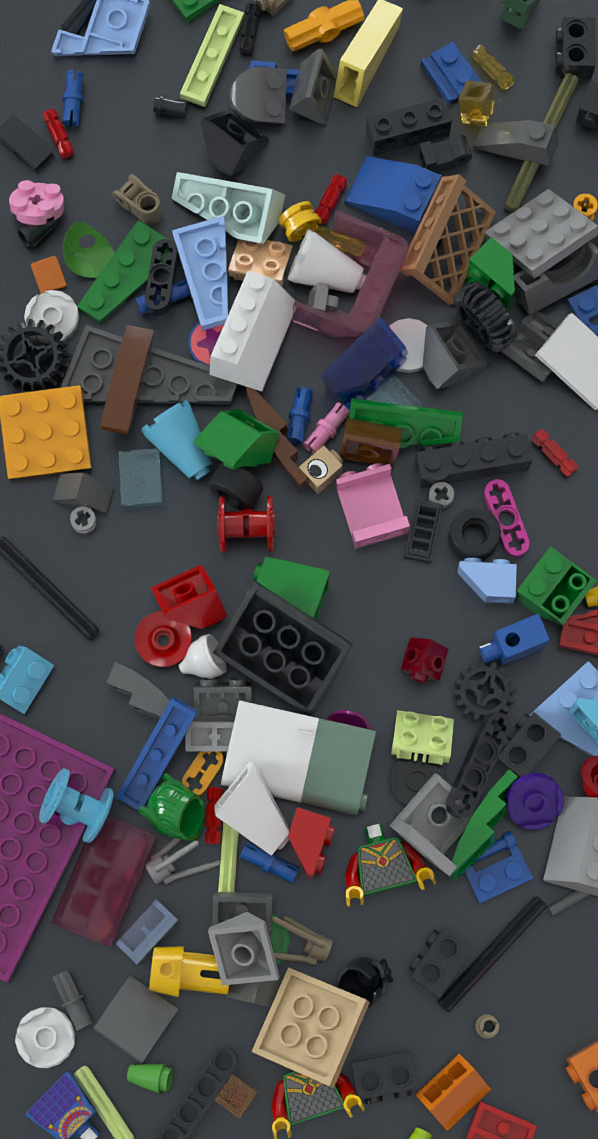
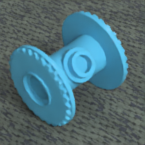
[39,768,114,843]

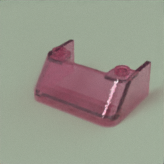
[293,210,408,338]

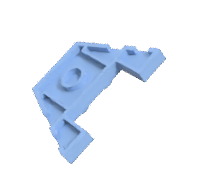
[51,0,151,56]

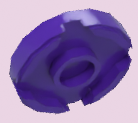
[505,773,564,830]

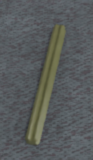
[504,73,579,212]

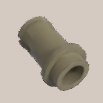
[475,1014,499,1039]

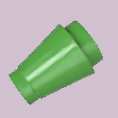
[127,1064,174,1094]

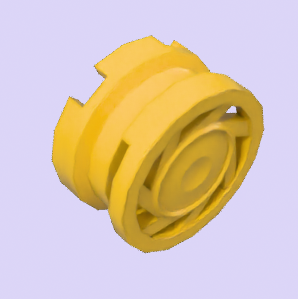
[278,201,321,242]

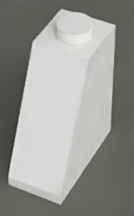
[214,761,289,856]

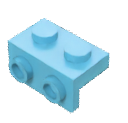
[0,646,54,714]

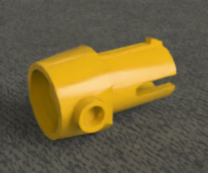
[149,946,229,997]

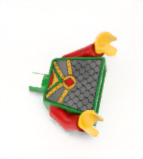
[345,824,436,907]
[271,1071,365,1139]

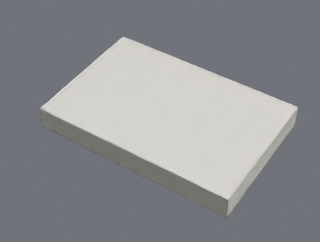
[535,313,598,410]

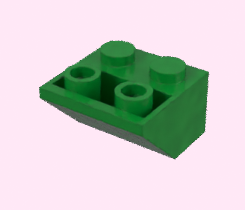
[465,237,515,312]
[194,409,279,469]
[515,546,597,626]

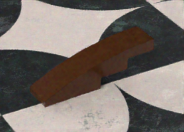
[100,325,154,434]
[246,387,309,493]

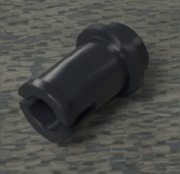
[153,94,188,118]

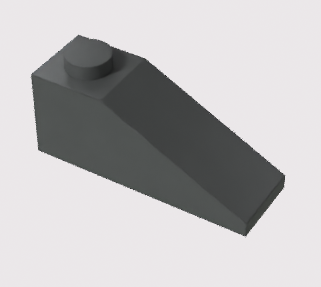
[474,120,558,166]

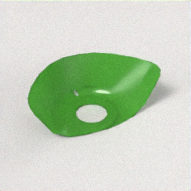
[63,222,115,278]

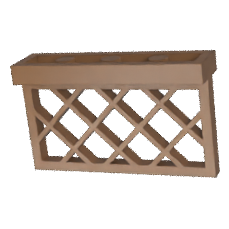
[399,175,496,305]

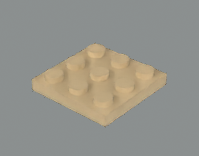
[252,967,370,1088]

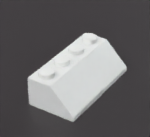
[210,271,298,391]

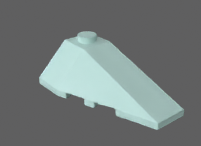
[171,172,285,244]

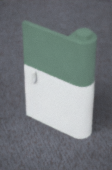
[221,700,376,816]

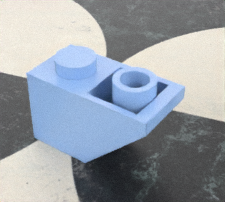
[457,558,517,604]

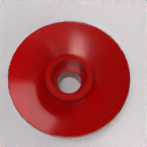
[135,611,192,667]

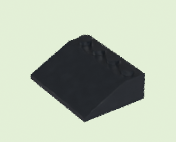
[213,581,353,716]

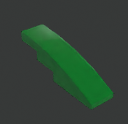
[450,769,518,883]

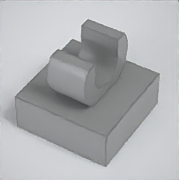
[306,283,339,319]

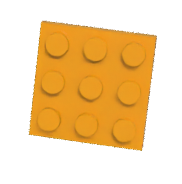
[0,385,92,480]

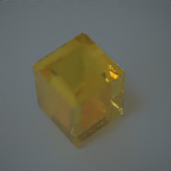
[459,80,495,126]

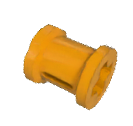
[573,194,598,222]

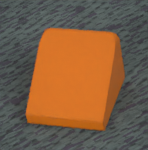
[31,256,67,294]

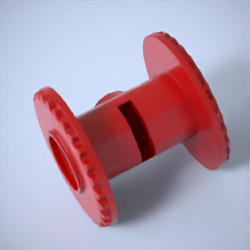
[218,496,275,553]

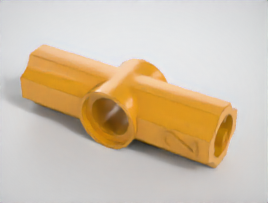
[284,0,364,52]

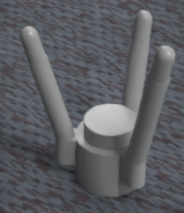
[145,838,221,885]

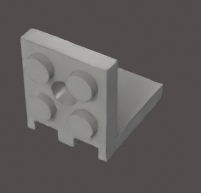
[389,773,477,876]

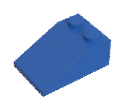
[344,156,441,234]

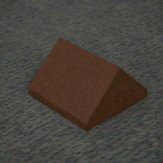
[339,418,402,469]

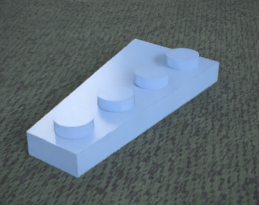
[172,216,228,331]

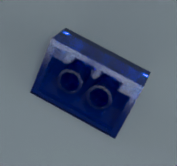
[319,317,408,410]

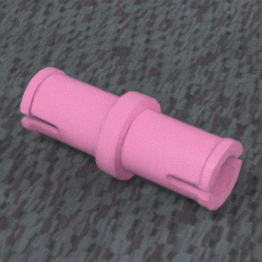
[303,402,350,454]

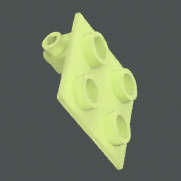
[391,710,454,765]

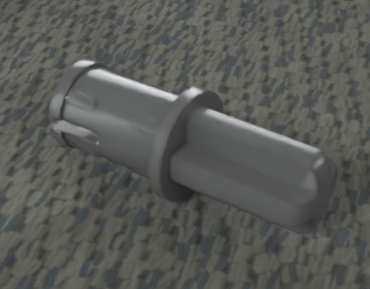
[53,970,93,1031]

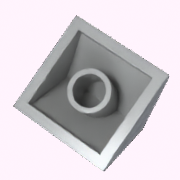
[208,912,280,985]

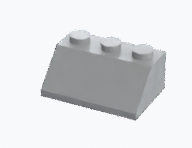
[543,797,598,896]

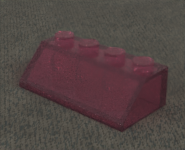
[51,817,156,947]

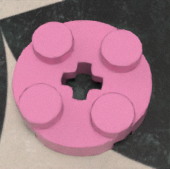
[9,180,64,225]

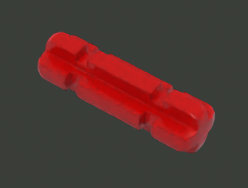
[43,108,74,159]
[314,174,347,224]
[532,429,578,477]
[205,787,223,845]

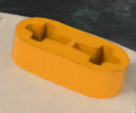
[182,751,224,797]

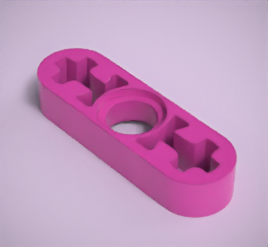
[484,479,529,559]

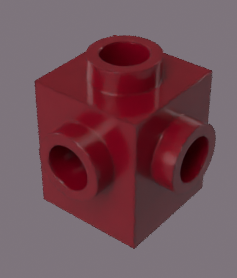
[400,637,449,684]

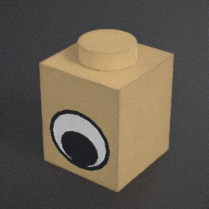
[299,446,343,494]

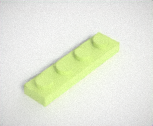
[180,4,244,107]

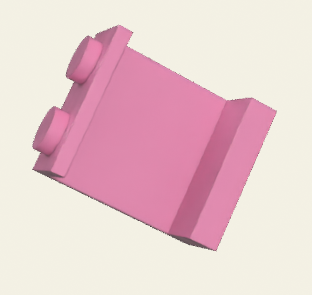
[336,463,410,549]

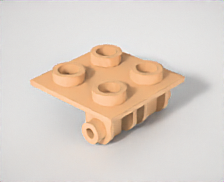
[228,240,293,287]

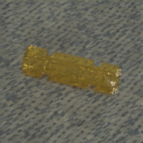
[472,45,515,90]
[316,226,365,256]

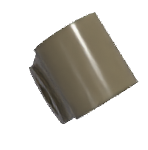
[112,174,163,225]

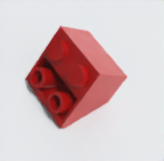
[288,807,335,880]

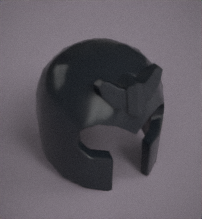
[335,957,393,1009]

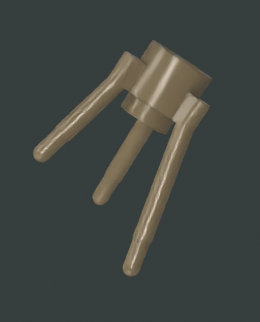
[272,916,333,966]

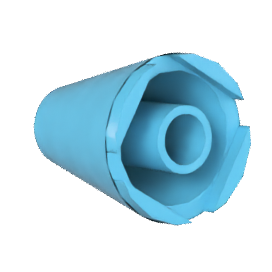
[141,400,212,480]

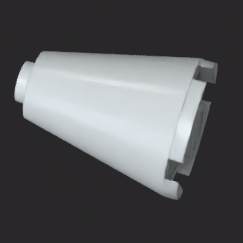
[288,230,366,293]

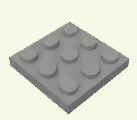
[484,189,598,279]

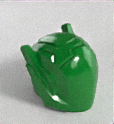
[138,773,205,841]

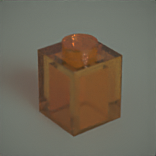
[215,1074,258,1119]

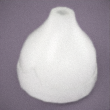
[179,634,227,679]

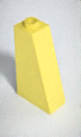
[333,0,403,107]

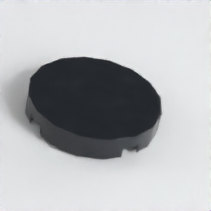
[388,752,447,807]

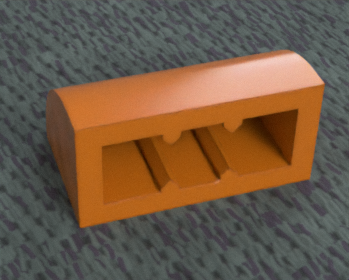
[416,1054,491,1131]

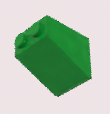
[245,556,330,620]

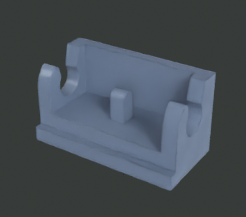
[116,899,180,965]

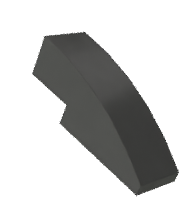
[106,662,170,719]

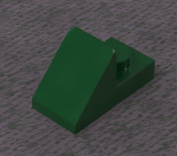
[500,0,540,29]

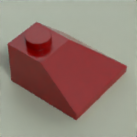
[151,564,228,629]

